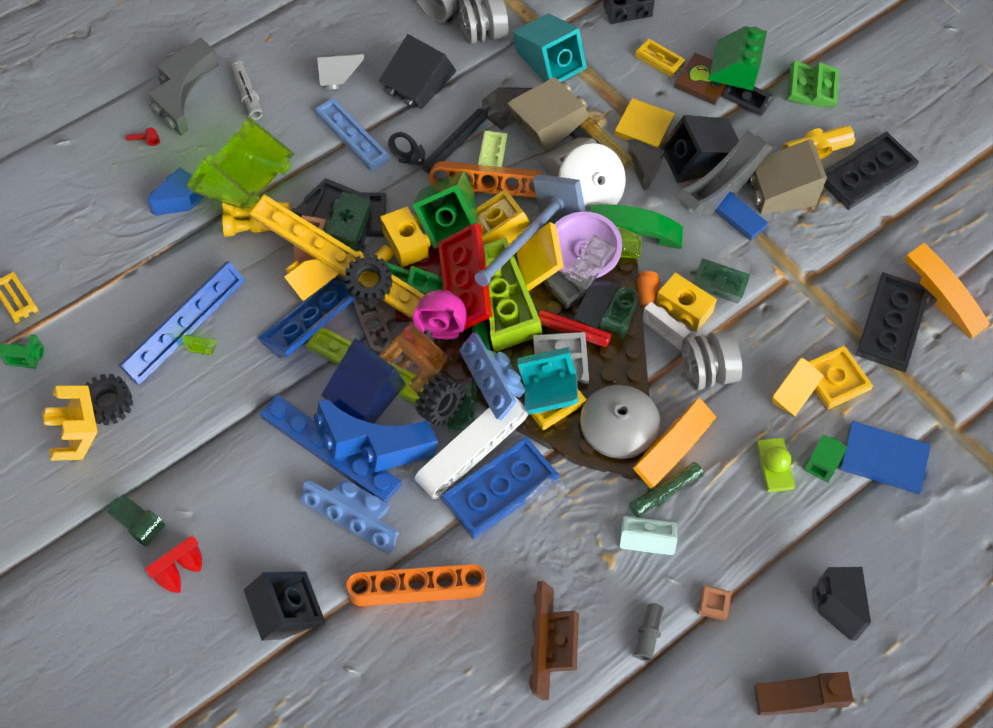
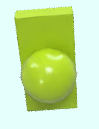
[756,438,795,493]

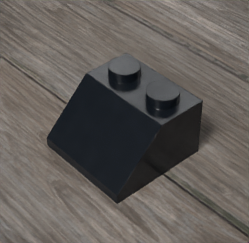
[812,567,871,641]
[244,571,325,641]

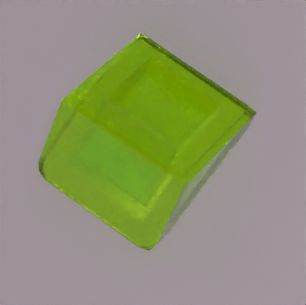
[618,227,642,258]
[183,335,217,356]

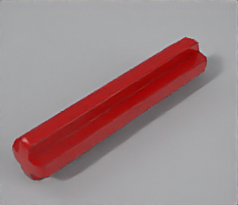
[538,310,611,347]

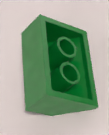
[708,26,767,91]

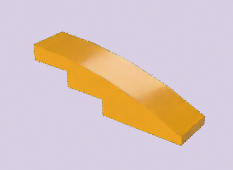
[904,243,990,339]
[633,397,716,489]

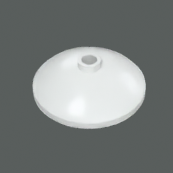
[558,143,625,212]

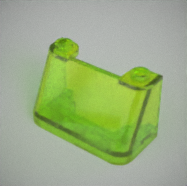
[186,117,295,210]

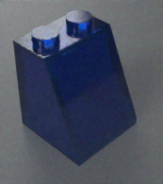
[321,338,406,423]

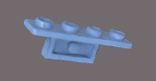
[459,332,526,420]
[299,479,399,554]

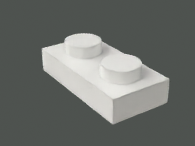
[642,302,690,351]

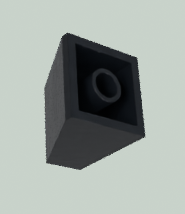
[378,34,457,109]
[660,115,739,183]

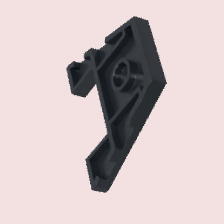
[273,178,370,256]

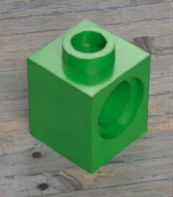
[804,434,848,483]

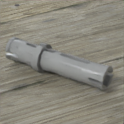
[230,61,264,120]

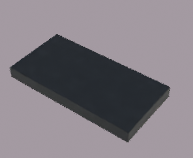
[824,131,919,210]
[855,272,929,372]

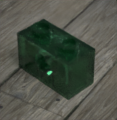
[323,191,371,251]
[692,258,750,304]

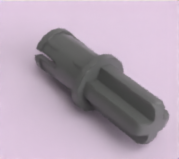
[635,603,664,662]

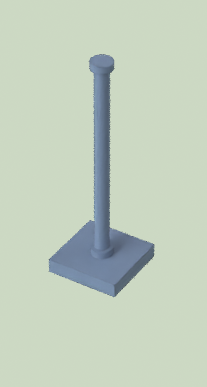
[475,174,586,287]

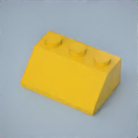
[477,189,531,245]

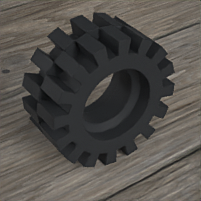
[345,254,392,305]
[415,373,464,426]
[85,374,133,425]

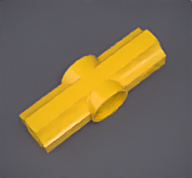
[782,125,855,160]

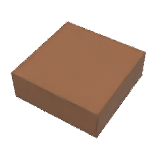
[698,585,732,621]

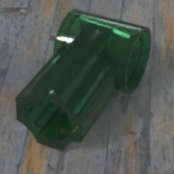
[107,495,166,547]

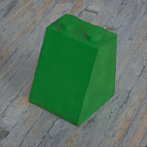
[412,170,479,249]

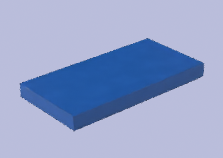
[441,436,560,539]

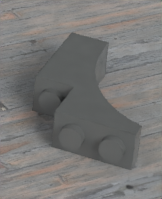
[148,38,219,135]
[677,130,773,215]

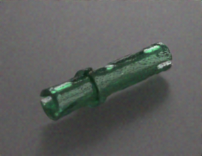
[629,462,704,517]

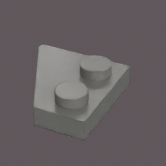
[533,332,589,383]

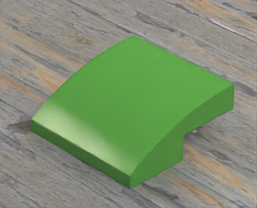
[787,60,839,107]

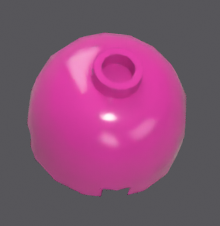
[413,290,467,339]

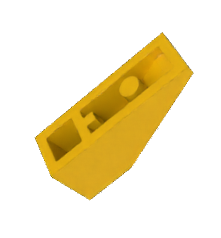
[284,251,363,301]

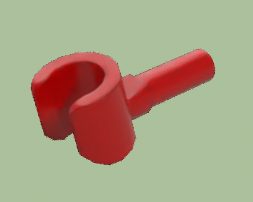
[126,127,160,146]

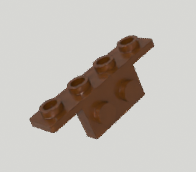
[529,581,579,700]

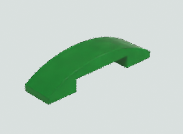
[589,204,683,249]

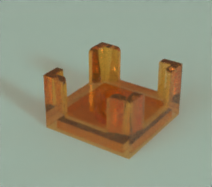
[379,321,449,393]

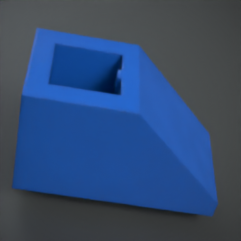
[147,167,205,215]

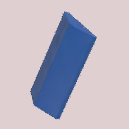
[258,277,355,358]

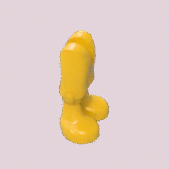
[222,195,291,237]

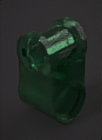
[599,287,638,339]

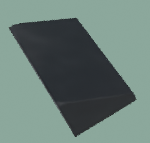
[721,85,774,116]

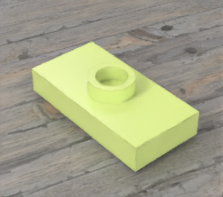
[478,130,508,167]

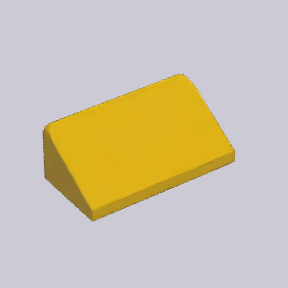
[772,358,824,417]

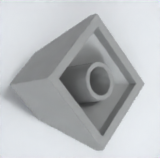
[317,52,364,90]

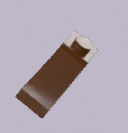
[754,672,854,716]

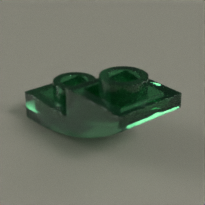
[447,377,478,432]

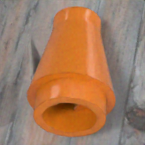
[636,271,661,310]

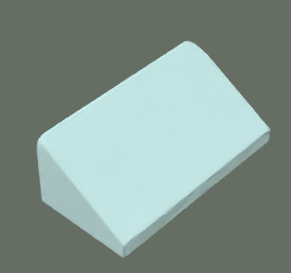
[620,516,677,555]

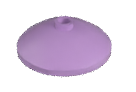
[555,212,622,280]

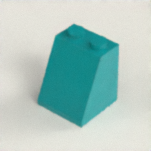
[512,13,587,82]

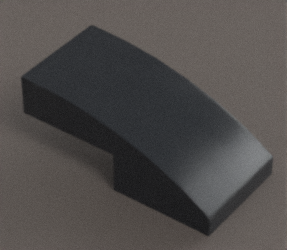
[574,277,619,329]

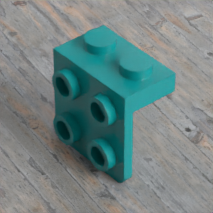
[517,347,578,414]

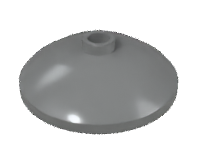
[580,385,660,459]

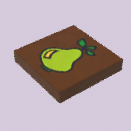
[674,53,727,105]

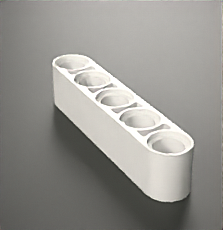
[415,396,528,499]

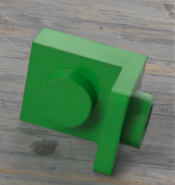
[0,334,44,369]

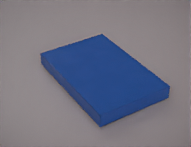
[840,421,931,494]

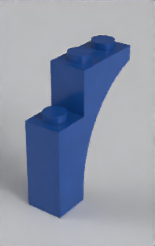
[314,399,438,472]

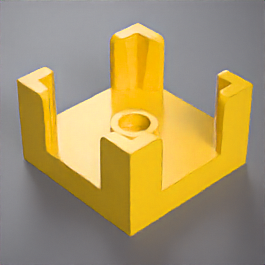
[42,386,98,461]

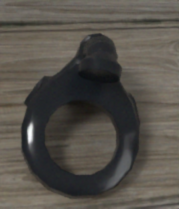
[388,132,425,165]

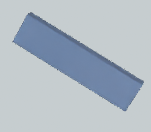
[315,98,390,171]

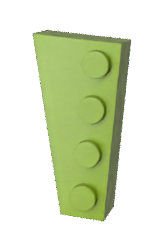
[484,238,543,352]

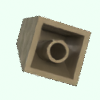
[507,77,589,153]
[747,139,827,214]

